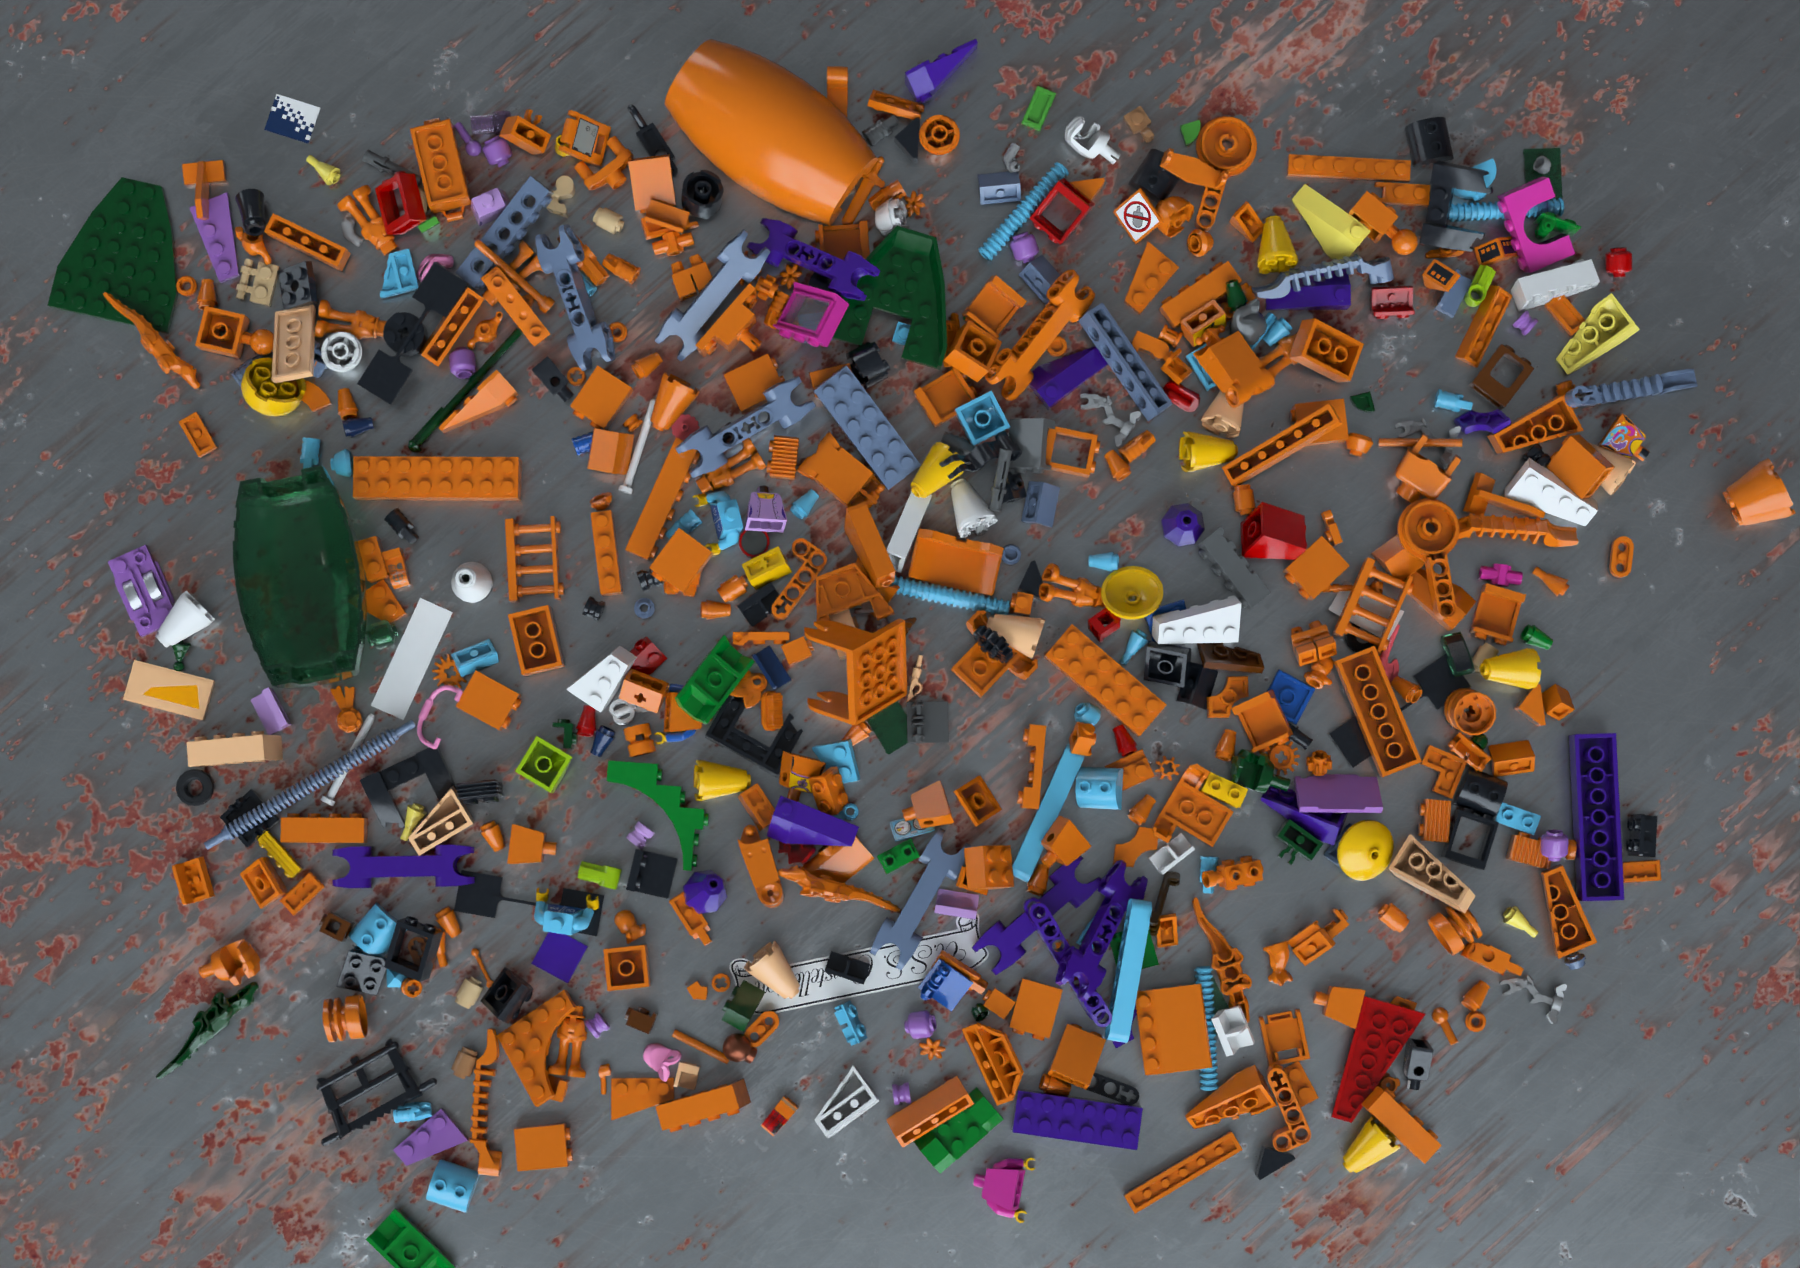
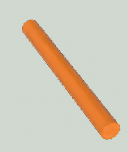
[1379,438,1463,447]

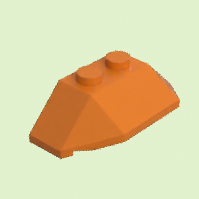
[962,1023,1024,1106]

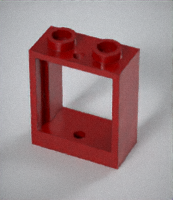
[375,171,426,235]
[1029,178,1095,245]

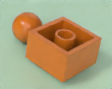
[1348,191,1418,255]
[195,306,274,359]

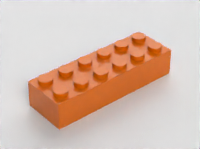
[1044,624,1167,737]
[1334,646,1422,777]

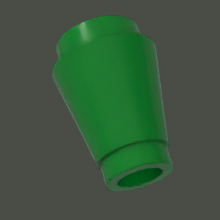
[1520,624,1553,650]

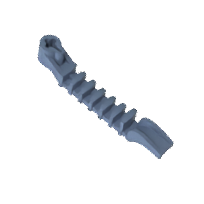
[1252,254,1394,299]
[1565,368,1698,408]

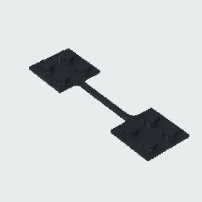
[357,263,468,405]
[1329,653,1471,768]
[454,870,605,936]

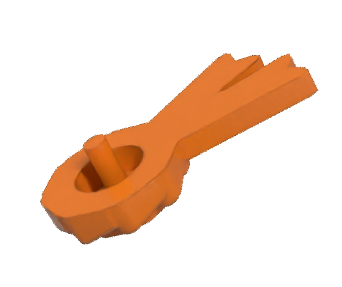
[330,686,363,733]

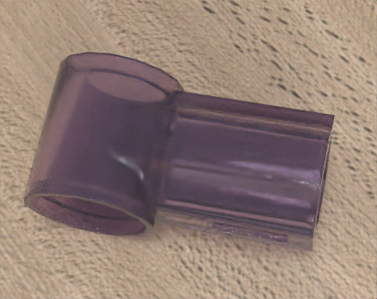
[470,111,511,135]

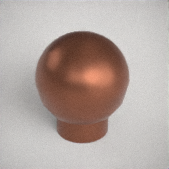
[723,1033,757,1064]

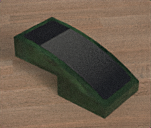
[1440,632,1475,677]

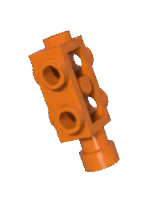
[1202,855,1263,890]

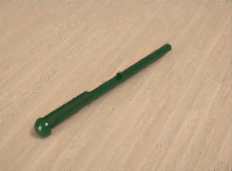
[408,328,523,453]

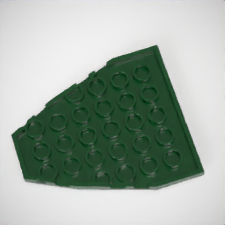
[47,177,178,334]

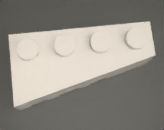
[1510,259,1600,312]
[1504,458,1598,526]
[1152,595,1242,644]

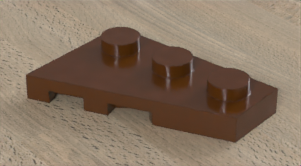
[1197,643,1265,674]

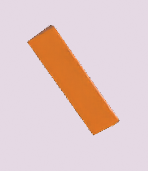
[1455,285,1512,368]

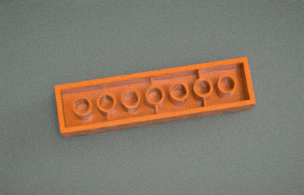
[353,456,522,501]

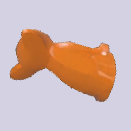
[1263,940,1293,986]

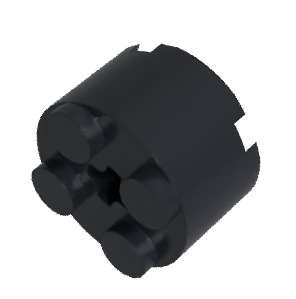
[681,170,724,219]
[383,312,428,357]
[846,341,890,390]

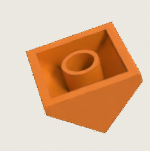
[587,428,634,475]
[1372,534,1425,581]
[953,775,1002,827]
[240,857,288,909]

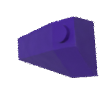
[905,39,978,103]
[1028,346,1108,410]
[1261,786,1348,846]

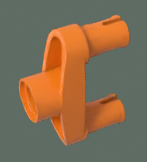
[574,136,634,191]

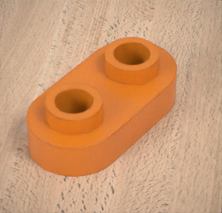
[1609,536,1634,578]
[744,1011,779,1047]

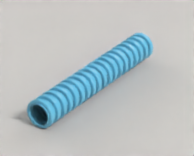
[978,162,1069,261]
[1449,198,1564,222]
[890,575,1011,615]
[1194,966,1219,1091]

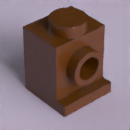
[319,912,355,942]
[624,1006,658,1034]

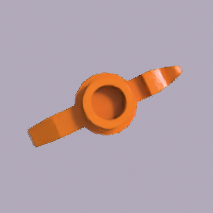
[1425,247,1465,258]

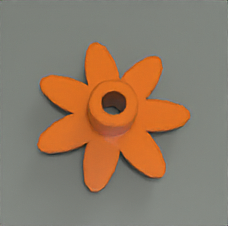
[904,191,925,217]
[780,264,802,290]
[919,1037,946,1061]

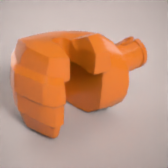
[199,939,260,986]

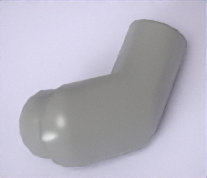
[1003,143,1020,173]
[341,217,364,247]

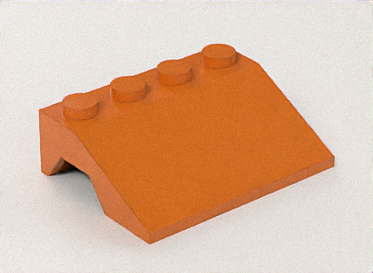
[1136,983,1213,1075]

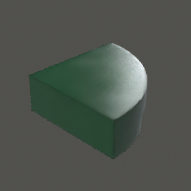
[1349,391,1375,413]

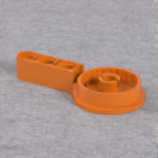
[1194,116,1257,232]
[1397,498,1460,620]

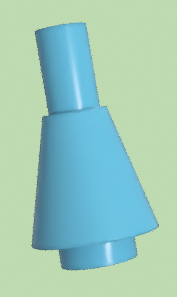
[1119,629,1149,666]

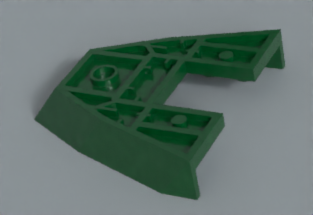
[832,226,947,370]

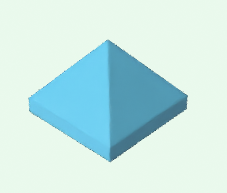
[387,969,408,987]

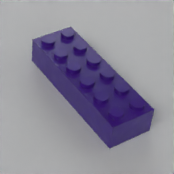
[1011,1089,1143,1150]

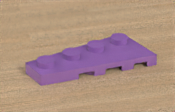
[189,192,240,283]

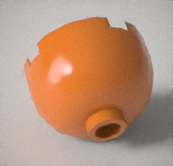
[1155,196,1194,238]

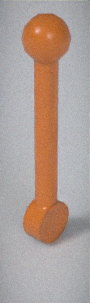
[471,948,494,988]

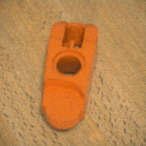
[1461,942,1524,976]

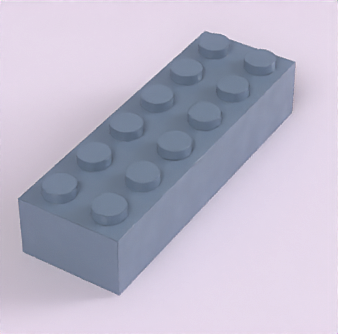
[813,365,921,490]

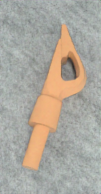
[906,655,923,703]

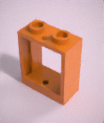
[1045,426,1101,478]

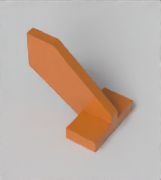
[182,160,227,220]
[1463,472,1545,518]

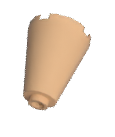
[1201,390,1244,438]
[1589,442,1636,496]
[986,614,1045,659]
[744,941,800,999]

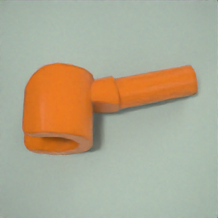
[598,1064,611,1094]

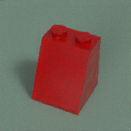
[1241,502,1307,560]

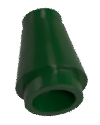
[1226,279,1248,311]

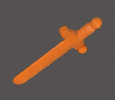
[842,156,885,225]

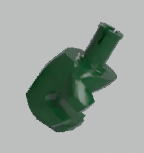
[1230,749,1291,793]

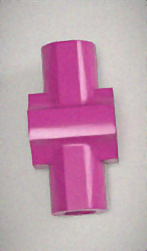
[1478,564,1523,587]

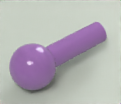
[454,122,482,156]

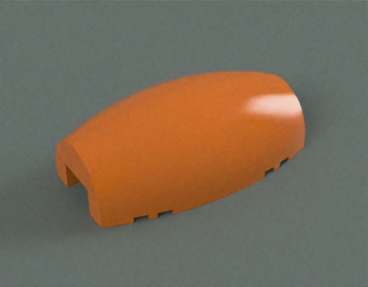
[665,39,878,226]

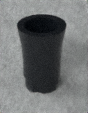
[235,189,266,236]

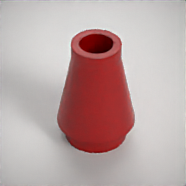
[576,705,596,737]
[1112,724,1137,757]

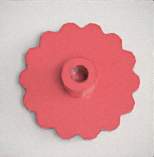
[671,414,700,441]

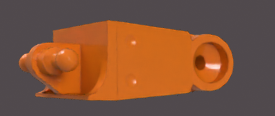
[1193,325,1275,408]
[796,431,885,508]
[738,825,784,908]

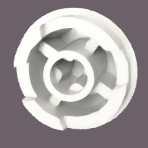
[875,198,910,237]
[321,332,362,372]

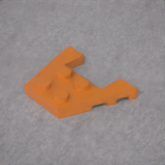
[816,563,895,631]

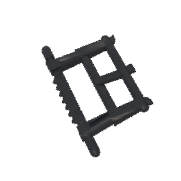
[316,1038,437,1146]

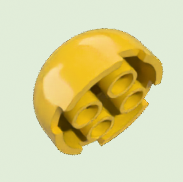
[241,358,306,417]

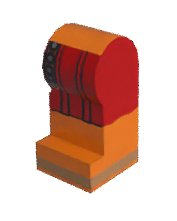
[761,1095,799,1137]

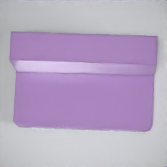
[251,687,292,735]
[934,889,979,920]

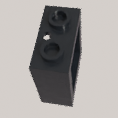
[1441,807,1499,870]
[384,916,443,982]

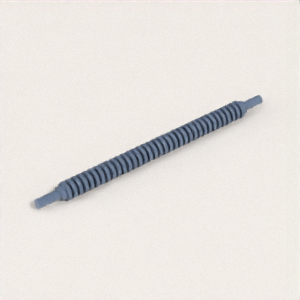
[204,720,416,850]

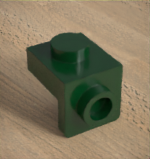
[552,719,578,749]

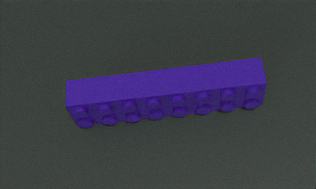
[1569,733,1624,901]

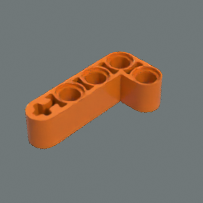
[827,66,848,117]
[772,538,827,621]
[1266,1064,1311,1152]

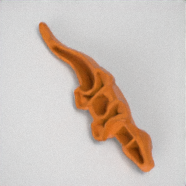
[103,292,200,389]
[777,865,901,913]
[1192,897,1252,1023]

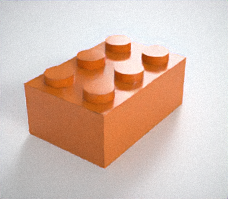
[1288,318,1364,383]
[508,605,565,676]

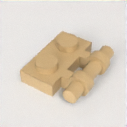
[236,259,280,307]

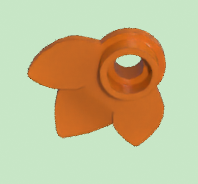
[730,670,768,709]

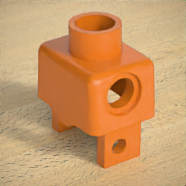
[1395,433,1461,503]

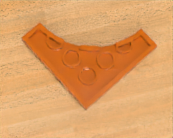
[496,990,577,1107]

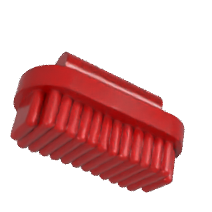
[1163,380,1201,412]

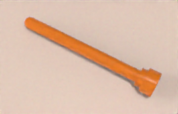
[474,240,555,314]

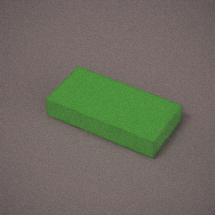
[1021,86,1056,131]

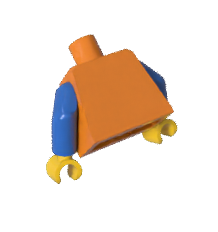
[654,680,713,744]

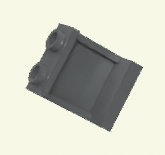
[1009,418,1056,474]

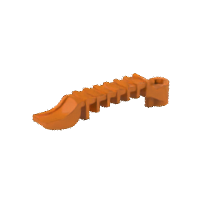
[1432,513,1579,547]
[470,1028,503,1177]

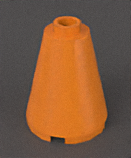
[650,372,700,432]

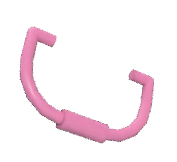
[417,685,463,749]

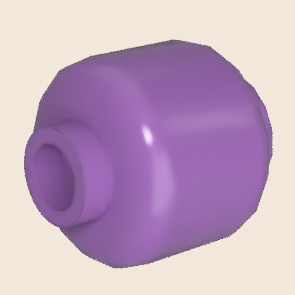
[482,135,513,167]
[1010,231,1039,263]
[449,347,477,379]
[1541,829,1568,862]
[904,1010,937,1039]

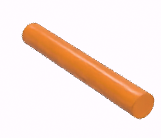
[672,1029,729,1064]

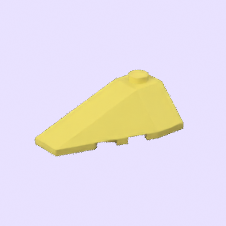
[1292,184,1371,260]
[1556,293,1640,376]

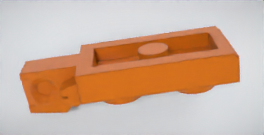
[733,631,791,646]
[669,891,712,946]
[931,950,989,995]

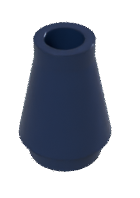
[342,417,374,438]
[590,725,615,757]

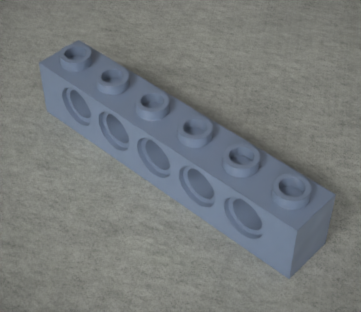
[455,176,554,289]
[1079,302,1173,421]

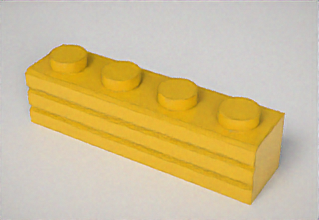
[257,831,303,878]

